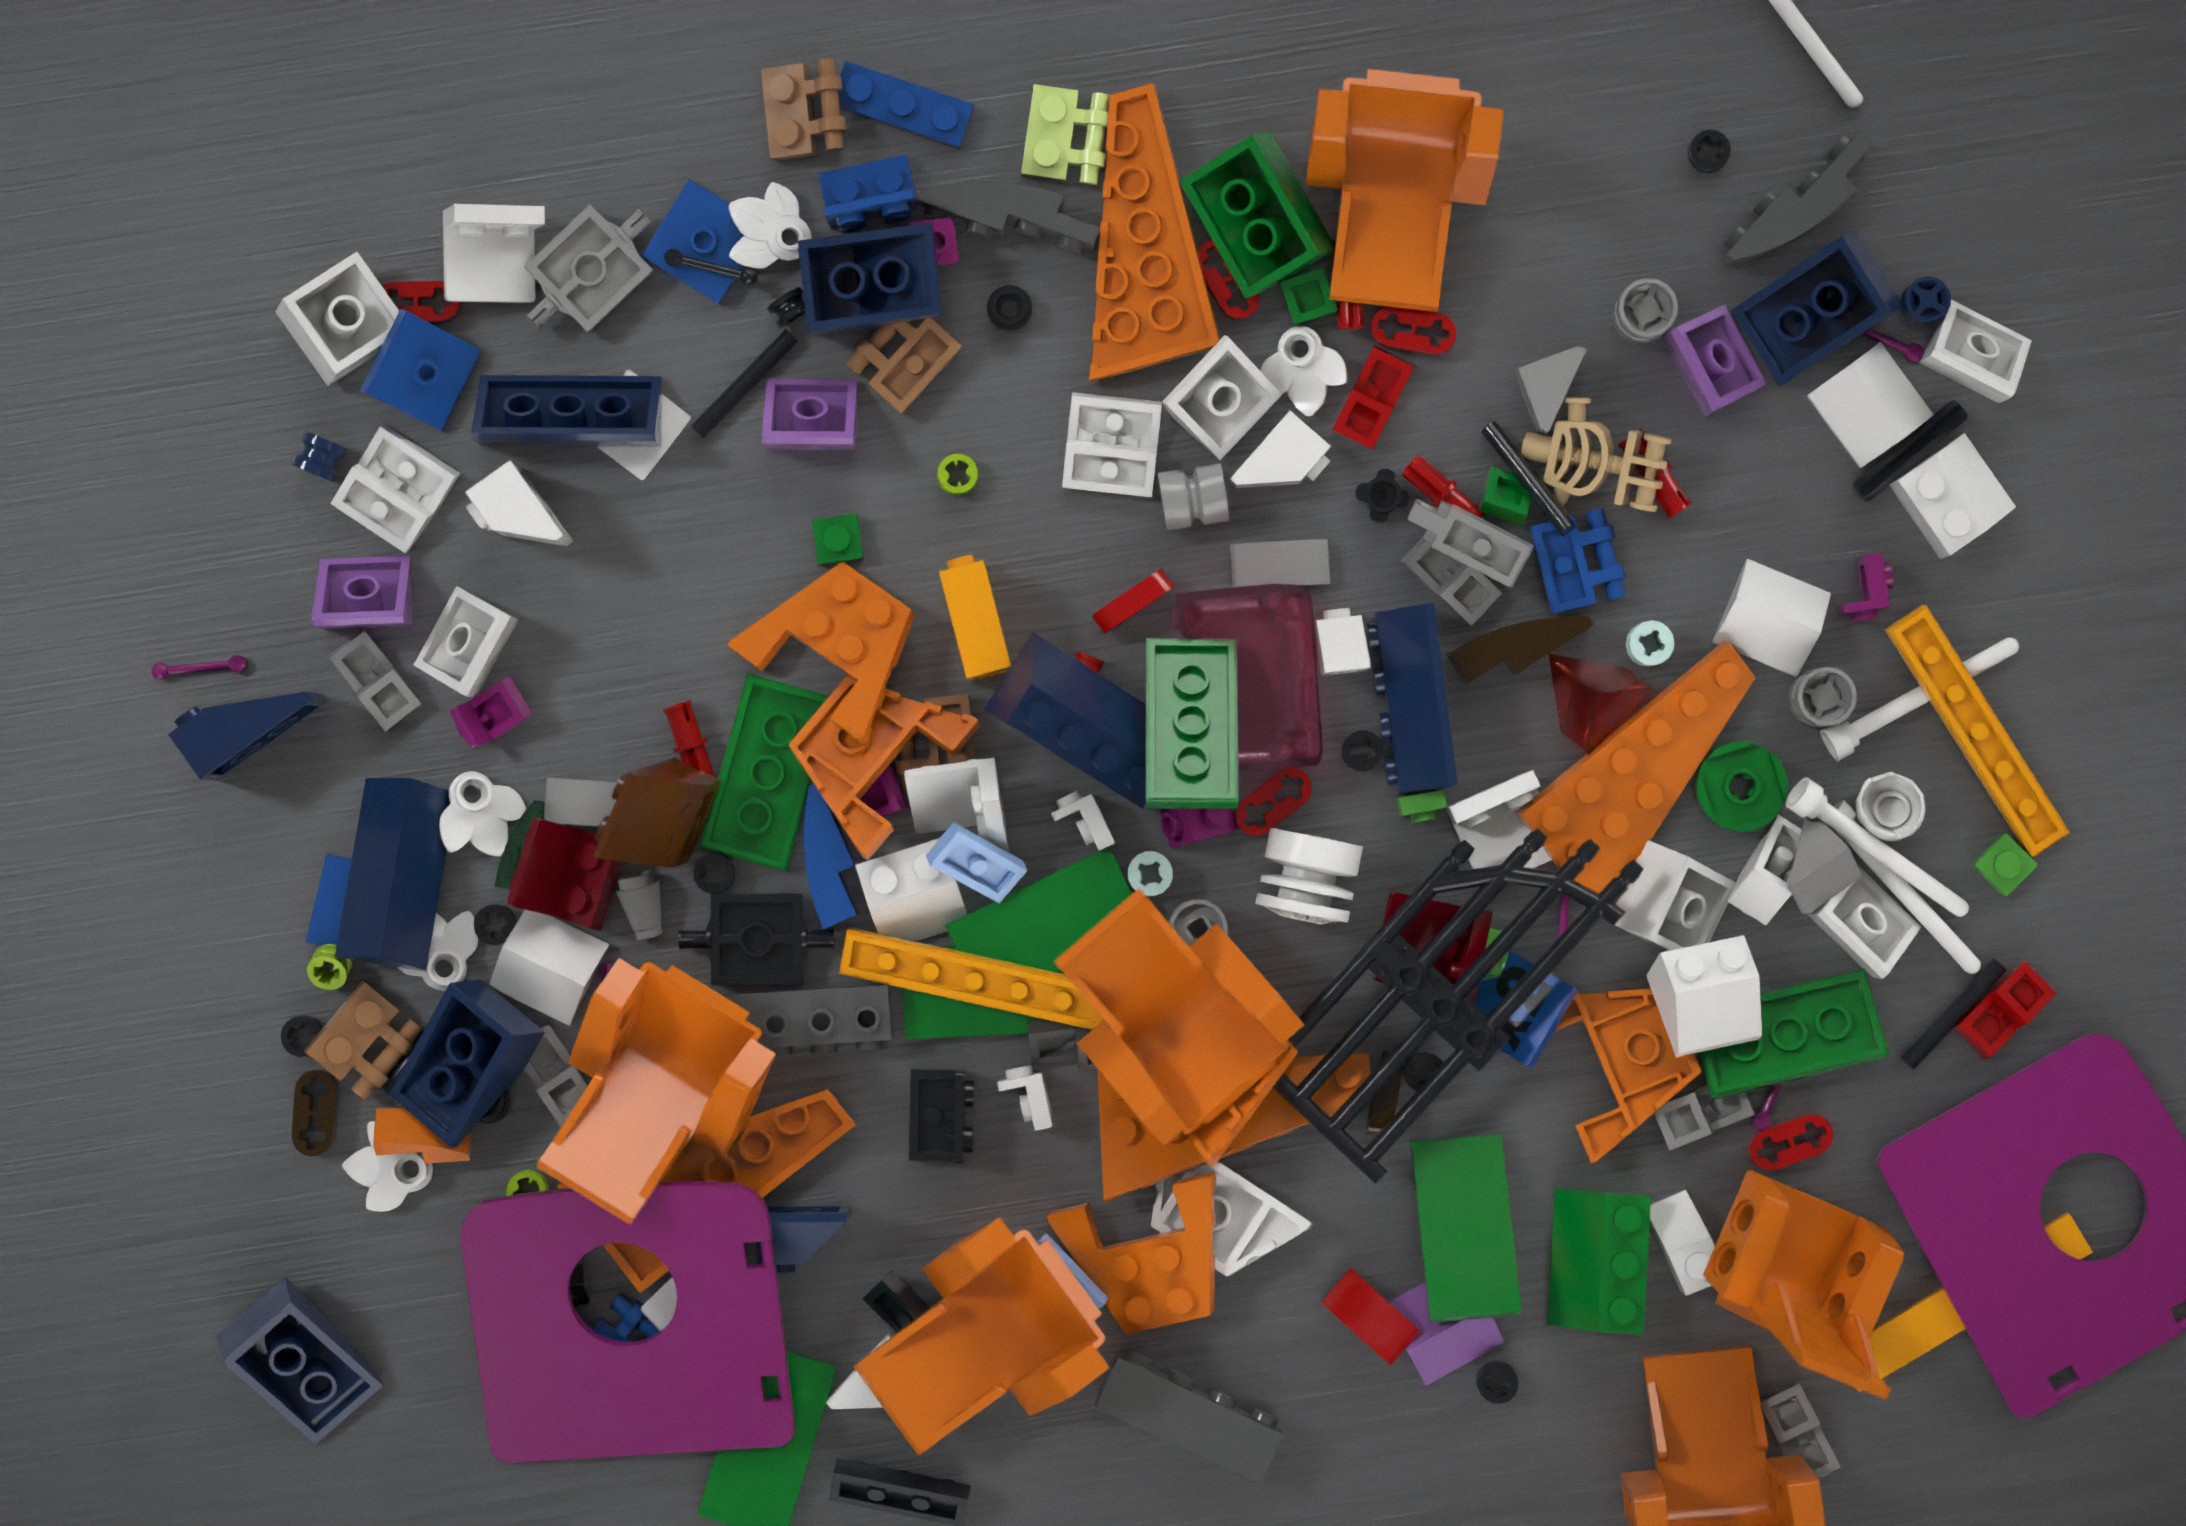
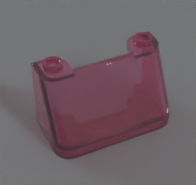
[1172,583,1323,772]

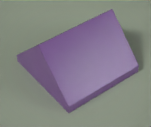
[1662,305,1767,418]
[762,379,858,450]
[312,555,414,630]
[1388,1281,1505,1386]

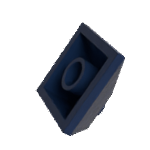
[755,1206,851,1273]

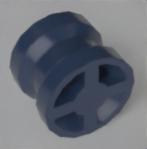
[1900,277,1951,326]
[291,431,347,482]

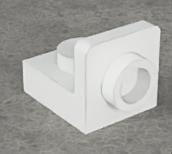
[1051,790,1116,851]
[997,1065,1054,1131]

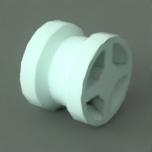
[1625,620,1675,667]
[1128,851,1173,896]

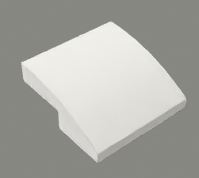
[1062,392,1162,497]
[330,424,461,554]

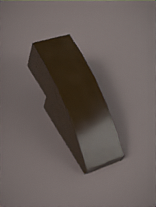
[1446,616,1594,685]

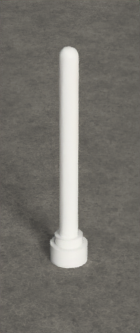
[1768,0,1863,108]
[1820,637,2019,762]
[1786,777,1969,917]
[1825,800,1981,974]

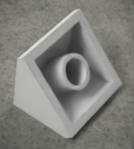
[1919,300,2032,403]
[1162,335,1282,460]
[1807,342,1934,469]
[1712,559,1831,677]
[413,586,519,698]
[1807,864,1921,979]
[489,910,610,1026]

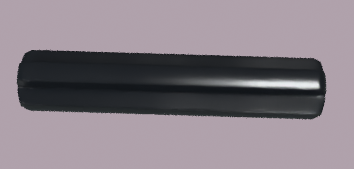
[1853,400,1968,502]

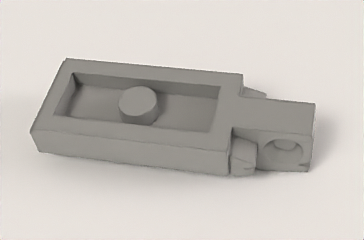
[1407,499,1534,588]

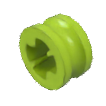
[937,453,978,496]
[307,944,353,990]
[506,1169,550,1196]

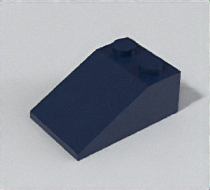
[798,223,943,335]
[1731,232,1905,386]
[168,691,328,781]
[389,980,545,1148]
[217,1277,383,1445]

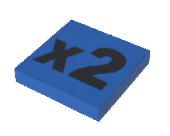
[1472,950,1578,1069]

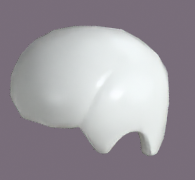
[1855,772,1926,841]

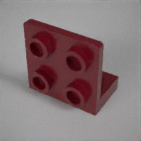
[507,817,622,931]
[1372,892,1493,1002]

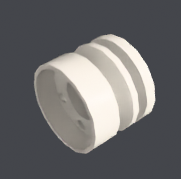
[1255,828,1363,924]

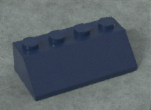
[1367,602,1458,793]
[984,631,1146,809]

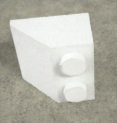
[275,252,399,386]
[1889,433,2016,559]
[465,460,574,547]
[855,838,968,942]
[1615,840,1736,951]
[1646,935,1762,1057]

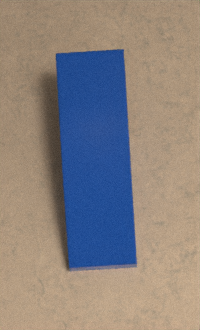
[803,784,859,930]

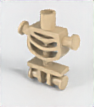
[1521,397,1672,513]

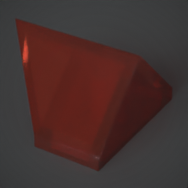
[1548,654,1654,755]

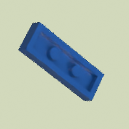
[838,61,974,150]

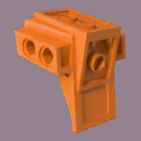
[1305,69,1504,312]
[1054,888,1304,1146]
[536,958,776,1225]
[1703,1169,1904,1400]
[853,1217,1110,1455]
[1620,1345,1825,1526]

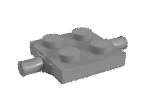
[524,204,653,334]

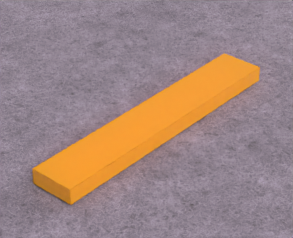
[1884,605,2070,858]
[839,927,1104,1030]
[1855,1212,2093,1393]

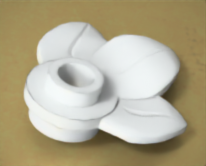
[728,182,812,269]
[1260,326,1347,417]
[439,771,527,857]
[398,911,478,991]
[342,1121,434,1212]

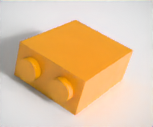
[939,555,1011,682]

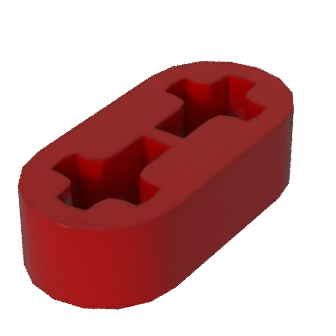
[1198,240,1260,321]
[382,281,462,324]
[1370,306,1456,356]
[1091,568,1175,635]
[1235,767,1312,836]
[1747,1113,1834,1171]

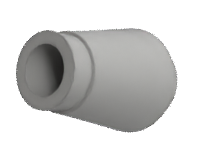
[615,870,663,940]

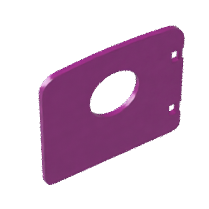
[1877,1034,2186,1418]
[460,1182,796,1463]

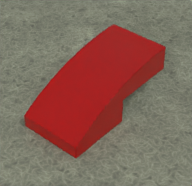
[1332,345,1415,450]
[1954,961,2057,1060]
[1321,1268,1421,1366]

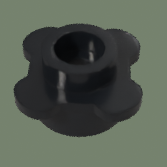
[1355,469,1409,523]

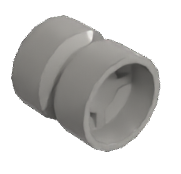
[1612,278,1678,344]
[1157,463,1229,531]
[1788,667,1857,728]
[1169,899,1228,946]

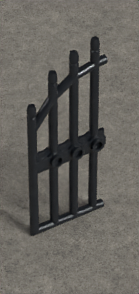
[1272,828,1644,1184]

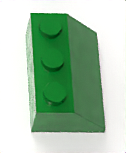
[1179,131,1335,299]
[1547,1188,1651,1334]

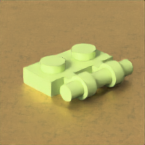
[1021,84,1110,186]

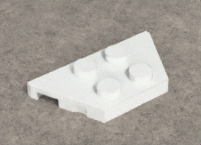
[1151,1161,1313,1277]

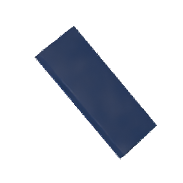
[471,375,662,447]
[335,778,450,971]

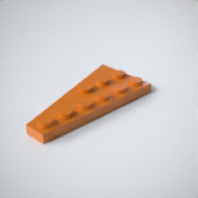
[1089,83,1221,382]
[1516,641,1756,893]
[1097,1053,1372,1204]
[556,1088,856,1293]

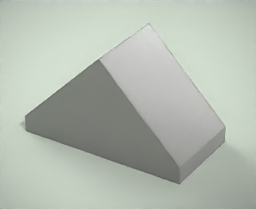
[1514,346,1587,435]
[1788,816,1862,914]

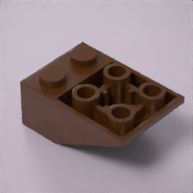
[593,757,722,868]

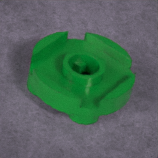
[1695,741,1788,832]

